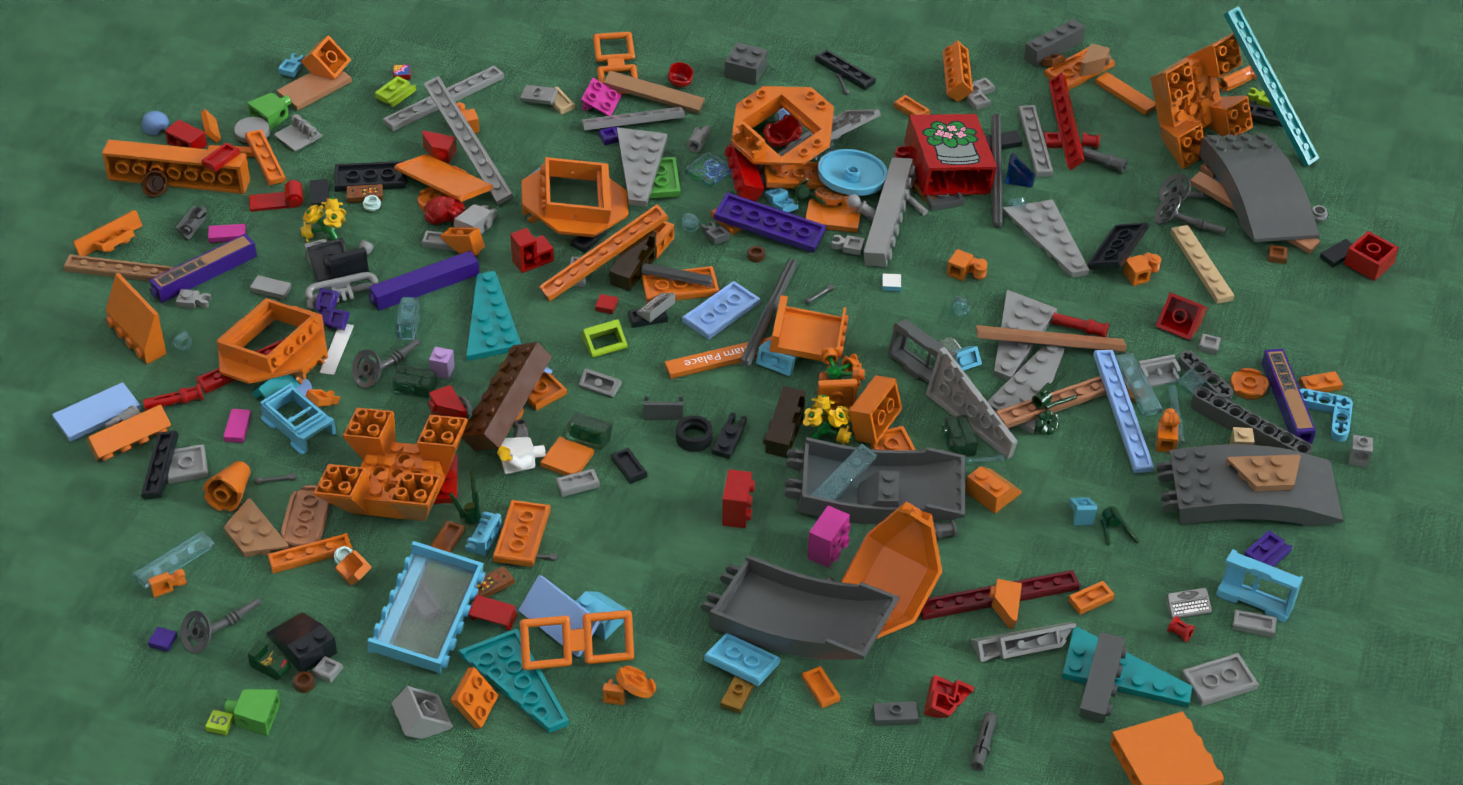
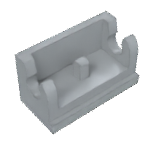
[1136,354,1181,388]

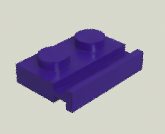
[1244,530,1293,567]

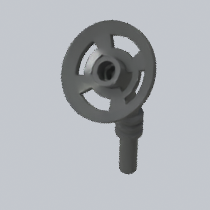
[1159,173,1210,206]
[1154,193,1227,234]
[352,338,420,388]
[181,597,262,653]

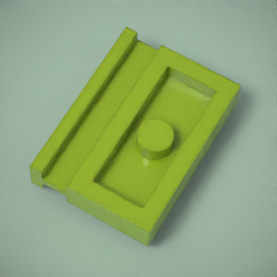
[374,76,416,107]

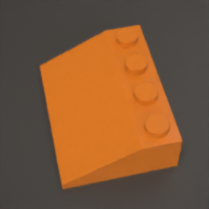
[105,273,167,364]

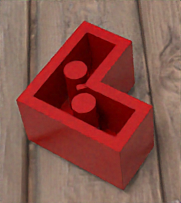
[510,228,554,273]
[722,469,755,528]

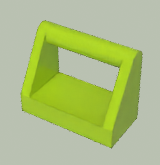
[581,319,628,358]

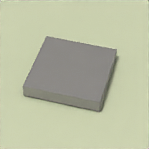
[167,444,209,484]

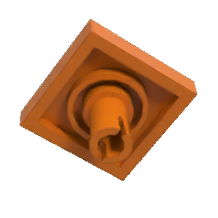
[451,667,499,729]

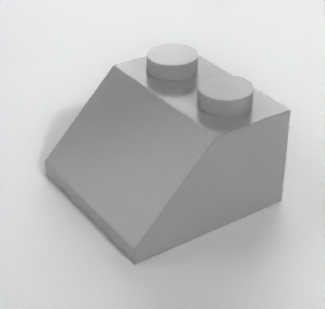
[391,686,453,739]

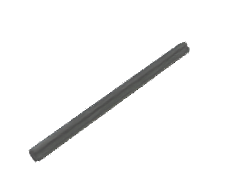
[991,114,1003,228]
[740,258,797,367]

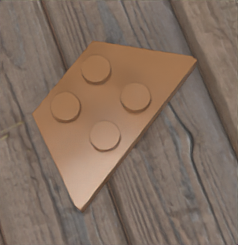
[1225,454,1301,491]
[223,498,289,557]

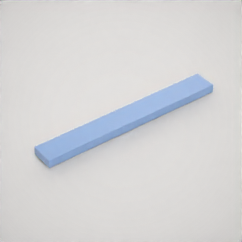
[1093,350,1154,473]

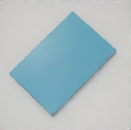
[704,633,781,686]

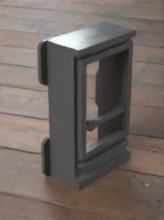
[888,318,958,383]

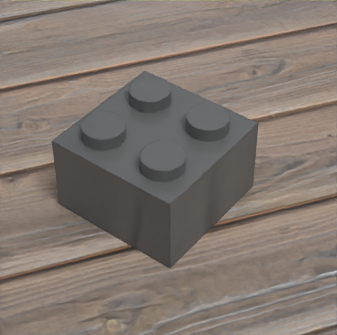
[725,42,768,85]

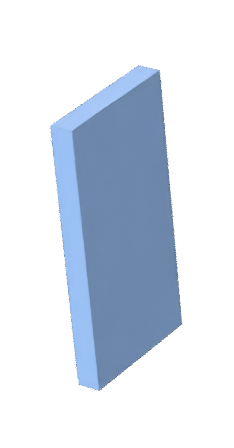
[682,281,760,340]
[52,382,141,442]
[518,575,601,657]

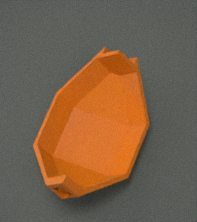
[841,501,942,639]

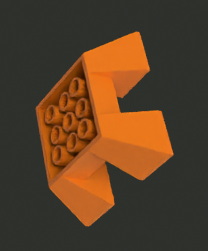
[1150,33,1253,169]
[314,408,468,521]

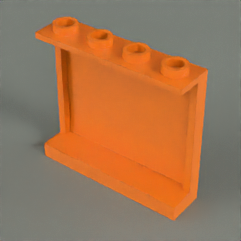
[769,295,849,364]
[1110,711,1224,785]

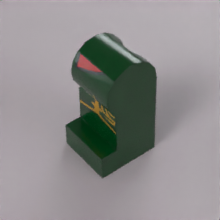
[248,641,291,680]

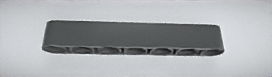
[1191,387,1312,455]

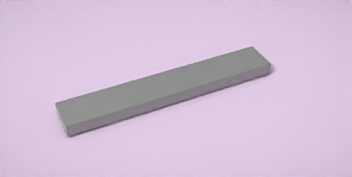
[1018,105,1053,177]
[581,107,685,130]

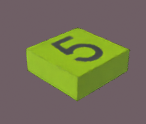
[205,710,234,735]

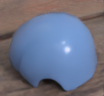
[142,111,169,136]

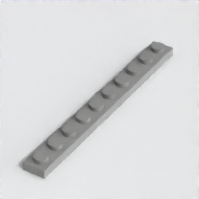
[423,76,513,205]

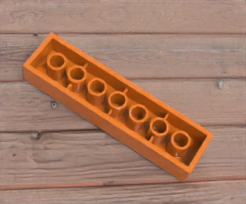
[102,140,250,194]

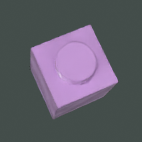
[429,347,455,379]

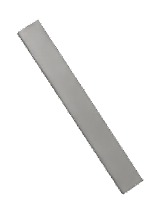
[383,66,504,132]

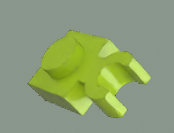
[1247,88,1273,108]

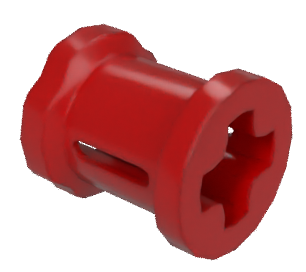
[1081,132,1101,150]
[1167,616,1195,642]

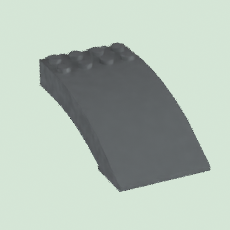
[1199,133,1320,242]
[784,437,965,524]
[1156,444,1343,527]
[700,554,900,660]

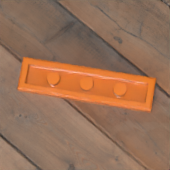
[1095,72,1156,115]
[245,129,286,185]
[267,533,352,573]

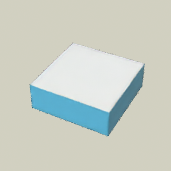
[882,274,901,291]

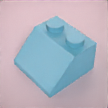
[576,591,628,640]

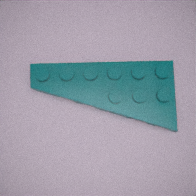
[466,271,521,361]
[1062,626,1193,708]
[459,628,569,733]

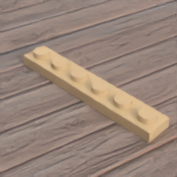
[1170,225,1234,304]

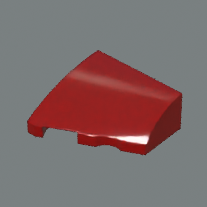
[924,675,974,718]

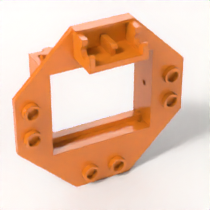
[731,86,834,174]
[521,157,628,237]
[216,298,328,385]

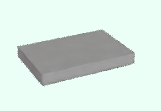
[1181,653,1259,707]

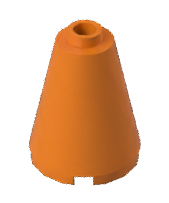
[203,461,251,512]

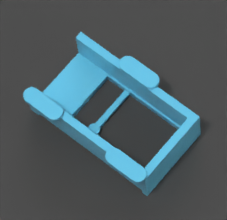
[260,383,336,455]
[1216,549,1303,623]

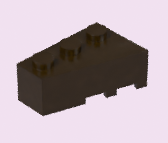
[609,231,656,292]
[763,386,806,458]

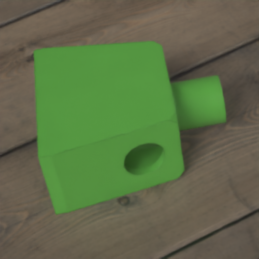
[247,93,291,130]
[225,689,280,736]

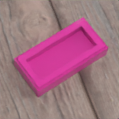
[208,224,246,243]
[224,409,252,443]

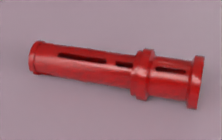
[1051,312,1109,337]
[143,383,204,411]

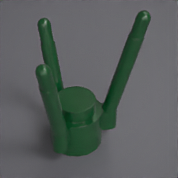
[792,178,826,205]
[1032,371,1077,410]
[449,470,481,523]
[1100,506,1139,546]

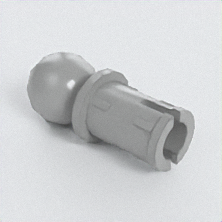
[846,194,876,221]

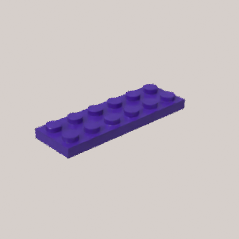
[713,192,826,253]

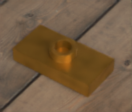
[720,676,755,714]

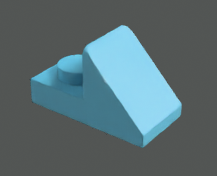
[1069,497,1097,526]

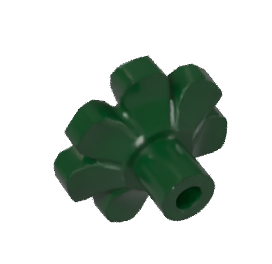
[1035,410,1059,435]

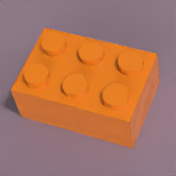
[849,375,902,444]

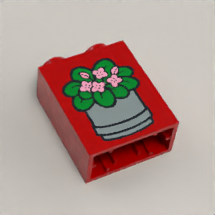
[904,114,997,195]

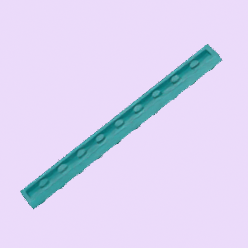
[1223,6,1319,167]

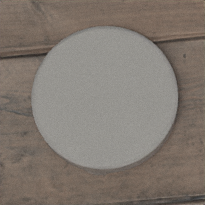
[234,117,270,143]

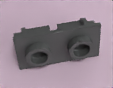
[175,205,207,240]

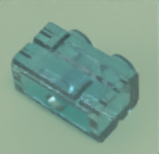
[396,297,421,340]

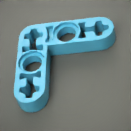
[1300,389,1353,442]

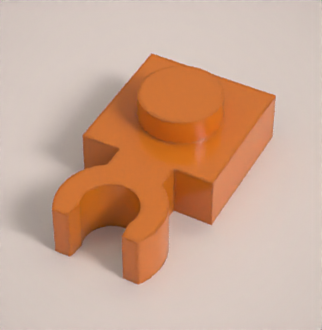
[305,389,341,407]
[148,569,187,598]

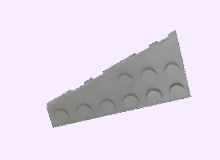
[778,109,881,156]
[617,127,668,207]
[1002,200,1089,278]
[994,290,1057,381]
[987,345,1065,434]
[925,347,1018,459]

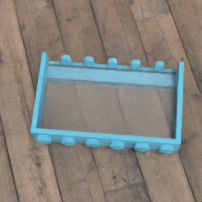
[367,541,486,675]

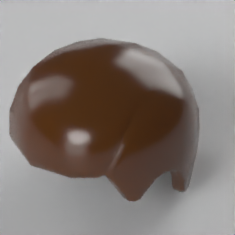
[141,170,169,197]

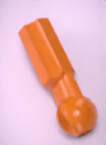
[1218,64,1257,92]

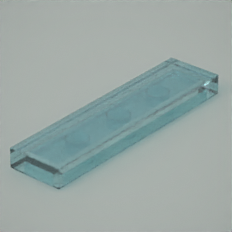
[1115,353,1163,416]
[812,444,877,500]
[133,530,214,589]

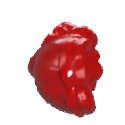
[763,114,803,147]
[424,196,466,225]

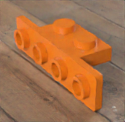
[73,210,142,256]

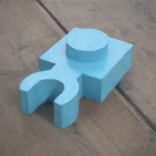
[278,53,304,77]

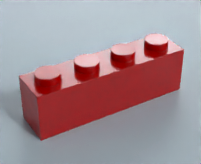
[725,143,764,202]

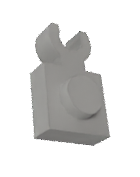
[831,235,865,255]
[176,289,212,309]

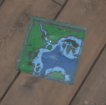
[684,151,731,188]

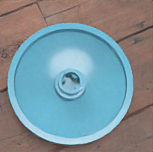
[817,149,888,196]

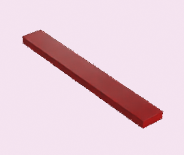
[1048,72,1085,170]

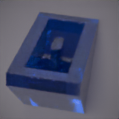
[1006,152,1035,188]

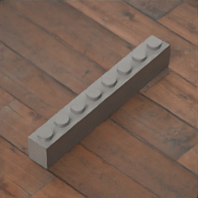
[864,157,916,267]

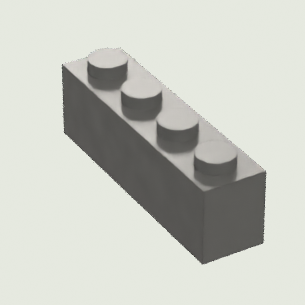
[1024,19,1085,67]
[1079,632,1128,723]

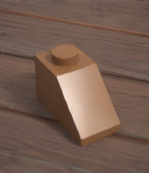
[1079,43,1112,76]

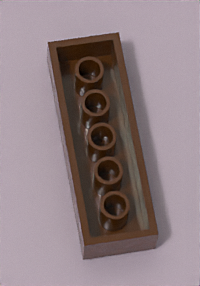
[462,342,552,451]

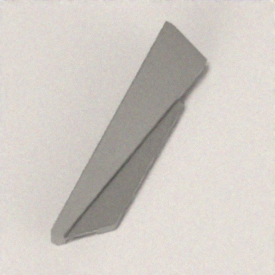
[971,622,1076,662]

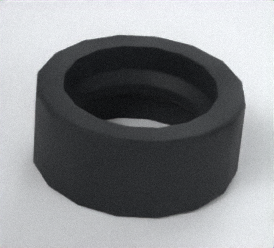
[676,415,712,452]

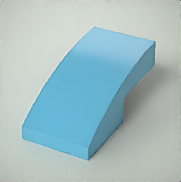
[764,188,799,213]

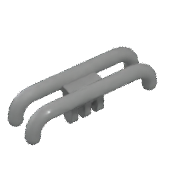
[305,272,378,310]

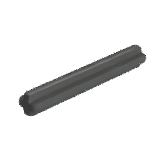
[641,263,713,286]

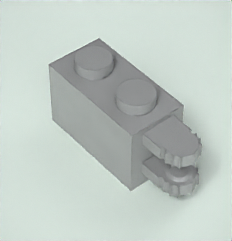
[454,204,498,234]

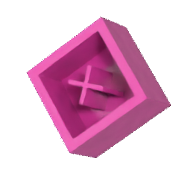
[808,506,851,568]

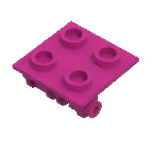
[581,78,622,116]

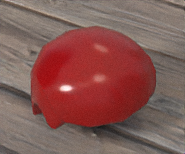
[668,62,694,88]

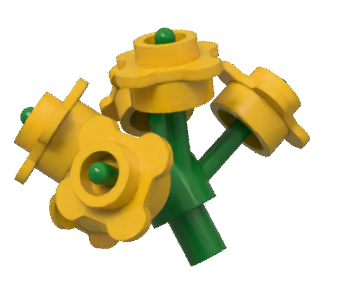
[300,197,346,242]
[803,394,852,445]

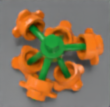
[816,347,867,391]

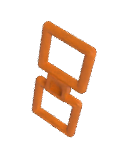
[593,32,638,94]
[520,610,634,670]

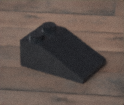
[267,612,337,672]

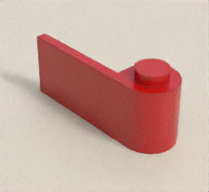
[249,180,303,212]

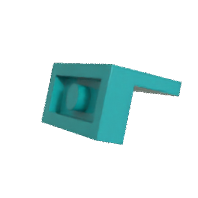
[252,374,299,399]

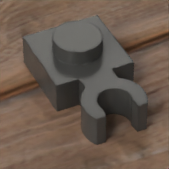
[702,221,730,244]

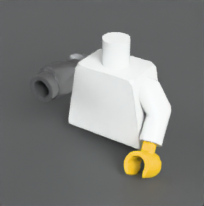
[497,419,546,474]

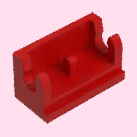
[468,595,518,631]

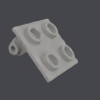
[274,114,323,151]

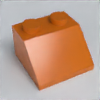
[301,35,351,80]
[965,466,1022,514]

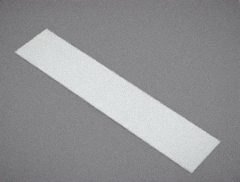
[319,324,354,375]

